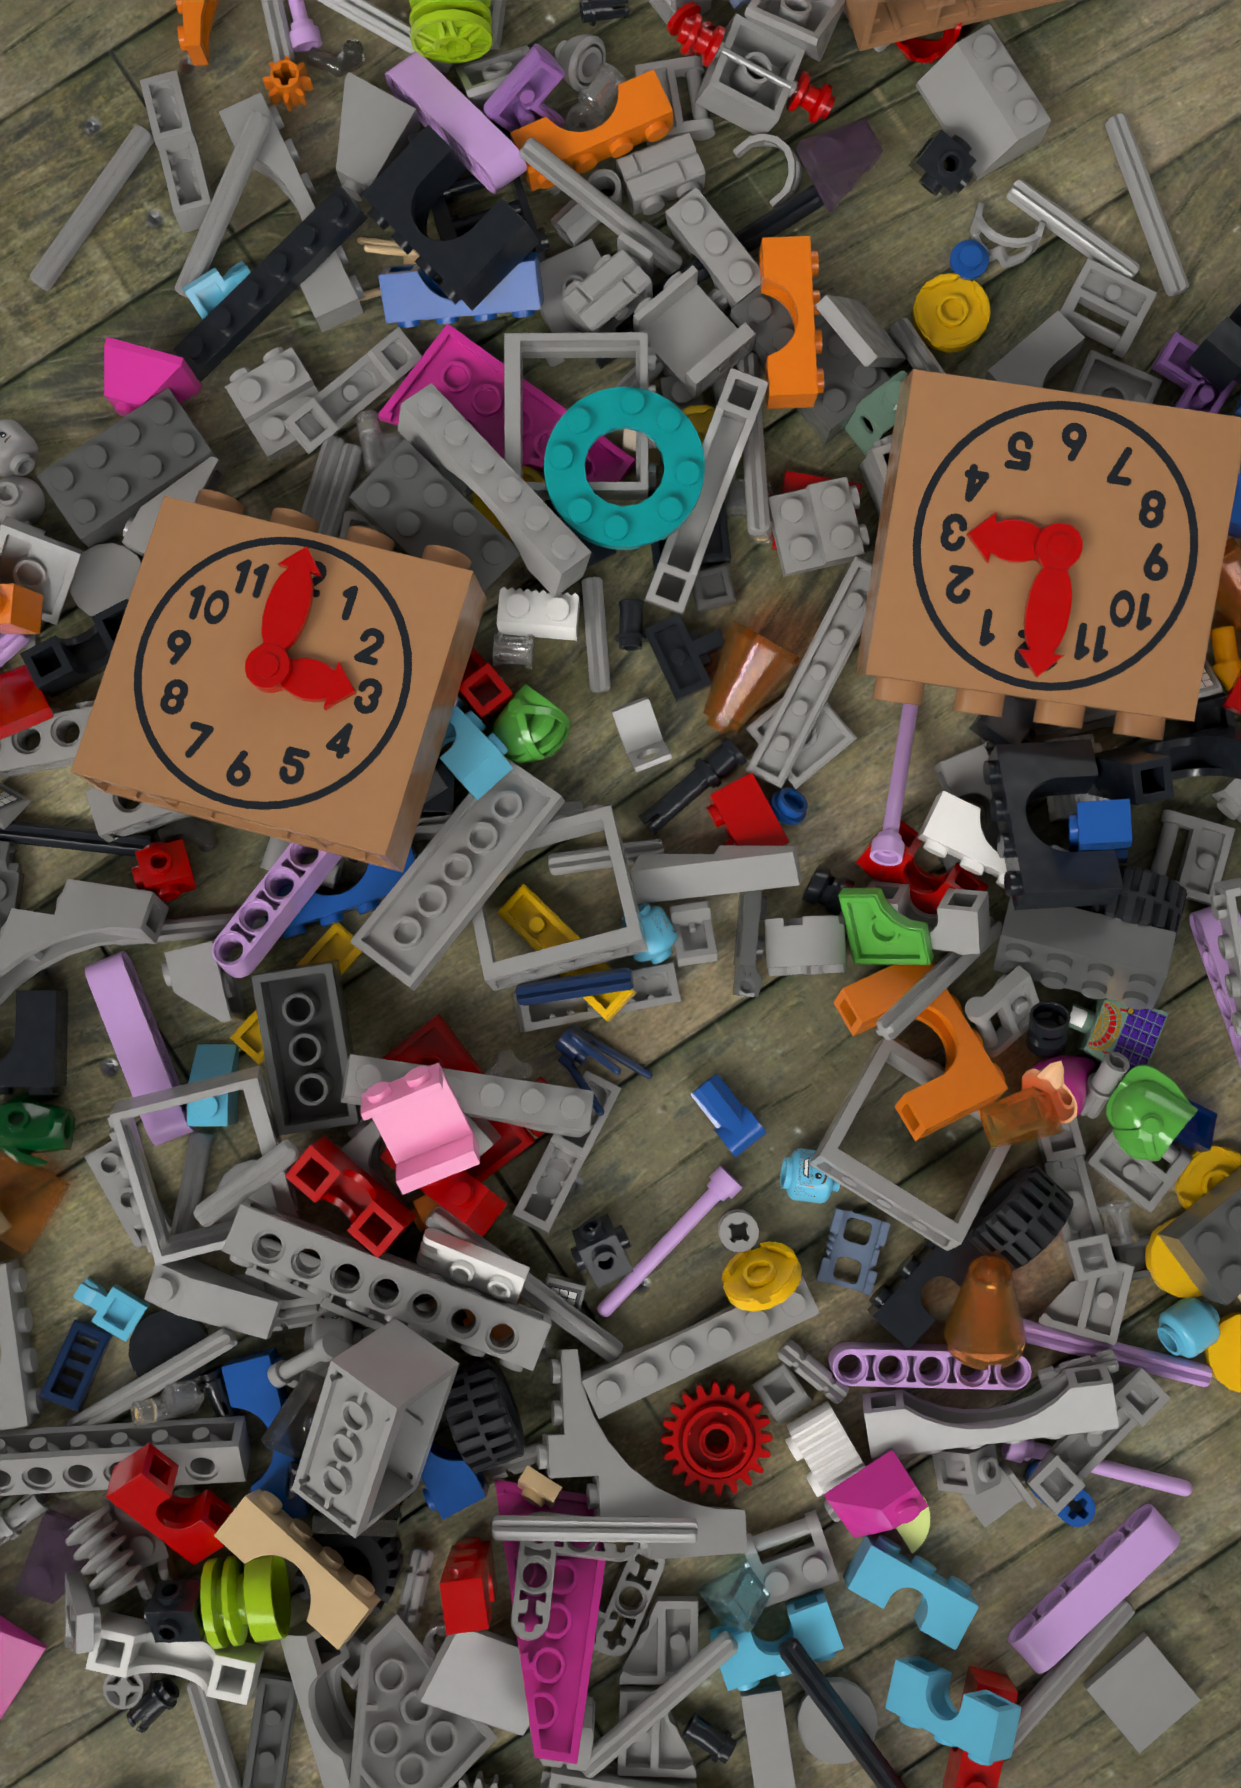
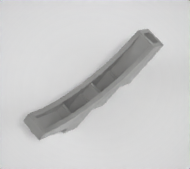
[0,879,169,1005]
[536,1349,748,1560]

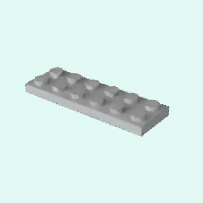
[350,756,565,991]

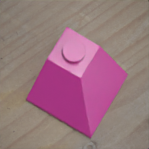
[104,337,202,417]
[824,1449,929,1538]

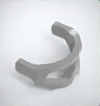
[733,133,802,209]
[969,202,1046,268]

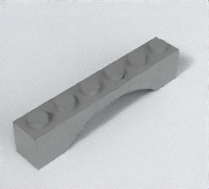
[219,92,365,332]
[644,368,769,615]
[398,383,592,598]
[341,1054,594,1138]
[581,1274,820,1419]
[862,1364,1119,1458]

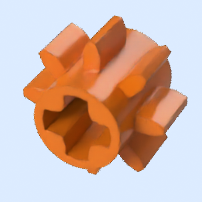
[262,56,314,111]

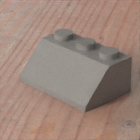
[916,24,1051,181]

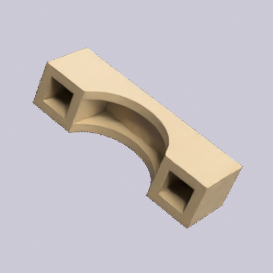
[214,1489,381,1650]

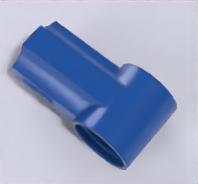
[690,1073,767,1158]

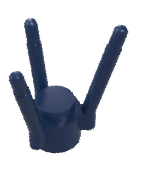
[555,1024,653,1116]

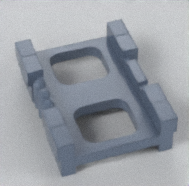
[816,1207,890,1296]

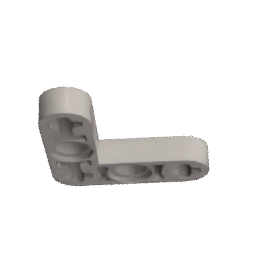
[511,1512,640,1641]
[593,1549,665,1657]

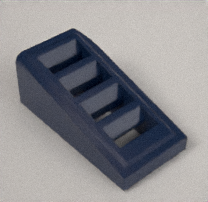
[39,1319,113,1412]

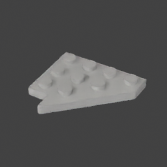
[349,1612,497,1788]

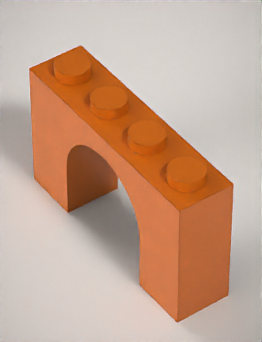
[833,961,1008,1141]

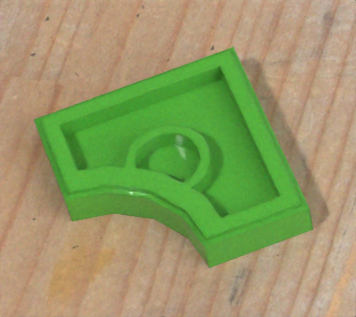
[838,887,934,965]

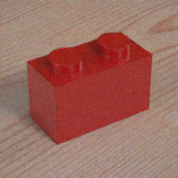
[706,772,790,846]

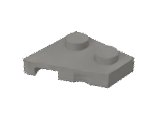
[1038,1260,1134,1346]
[620,1596,698,1684]

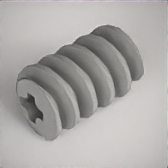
[65,1506,145,1605]

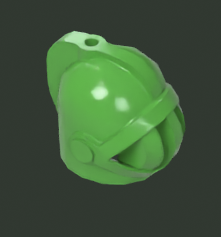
[484,683,572,765]
[1107,1064,1198,1161]

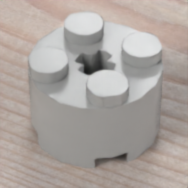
[764,916,847,976]

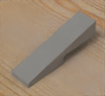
[140,70,213,233]
[630,845,802,904]
[513,963,681,1033]
[512,1070,621,1235]
[245,1236,397,1330]
[740,1685,796,1788]

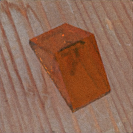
[977,1086,1064,1148]

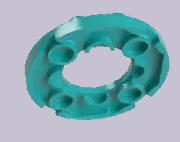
[544,387,705,550]

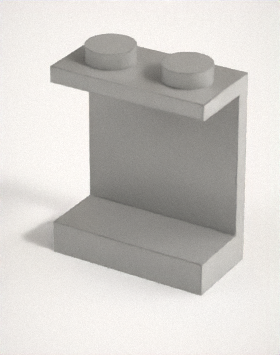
[633,265,756,399]

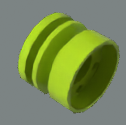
[409,0,493,63]
[200,1555,291,1649]

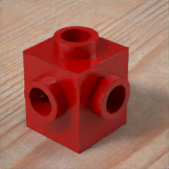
[131,839,197,902]

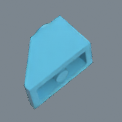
[187,1044,239,1126]

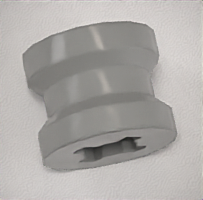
[717,1209,759,1252]
[103,1673,152,1710]

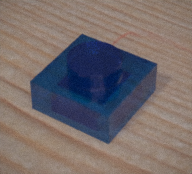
[1174,1099,1217,1152]

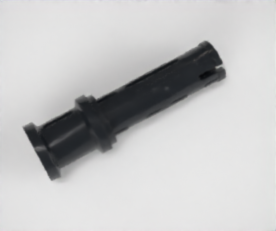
[638,735,747,835]

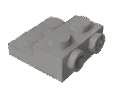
[225,347,319,462]
[768,477,869,577]
[0,516,82,625]

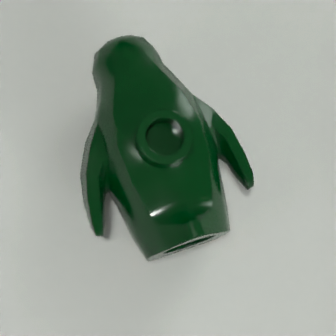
[0,1091,76,1167]

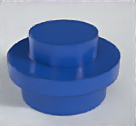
[949,240,989,280]
[769,788,808,825]

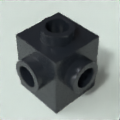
[908,129,977,196]
[570,1214,634,1289]
[144,1579,205,1643]

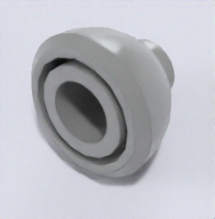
[555,34,606,92]
[0,475,45,525]

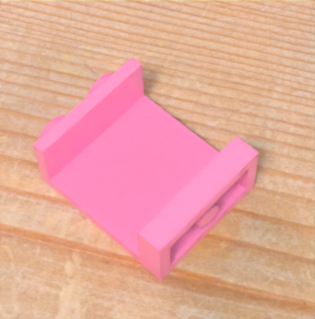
[360,1063,480,1194]

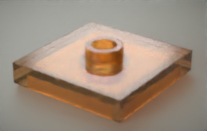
[0,1150,71,1255]

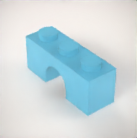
[440,697,513,800]
[843,1535,979,1650]
[709,1589,844,1691]
[885,1656,1022,1766]

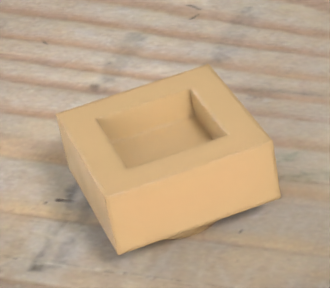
[517,1465,562,1509]

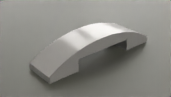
[282,327,422,454]
[1036,1117,1118,1282]
[1026,1367,1170,1515]

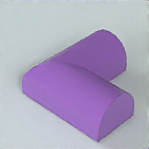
[484,44,566,132]
[1151,332,1236,413]

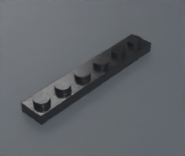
[173,185,368,382]

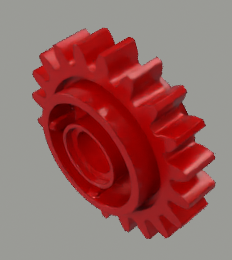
[661,1379,773,1497]

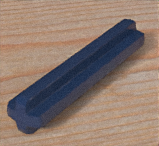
[516,967,634,1006]

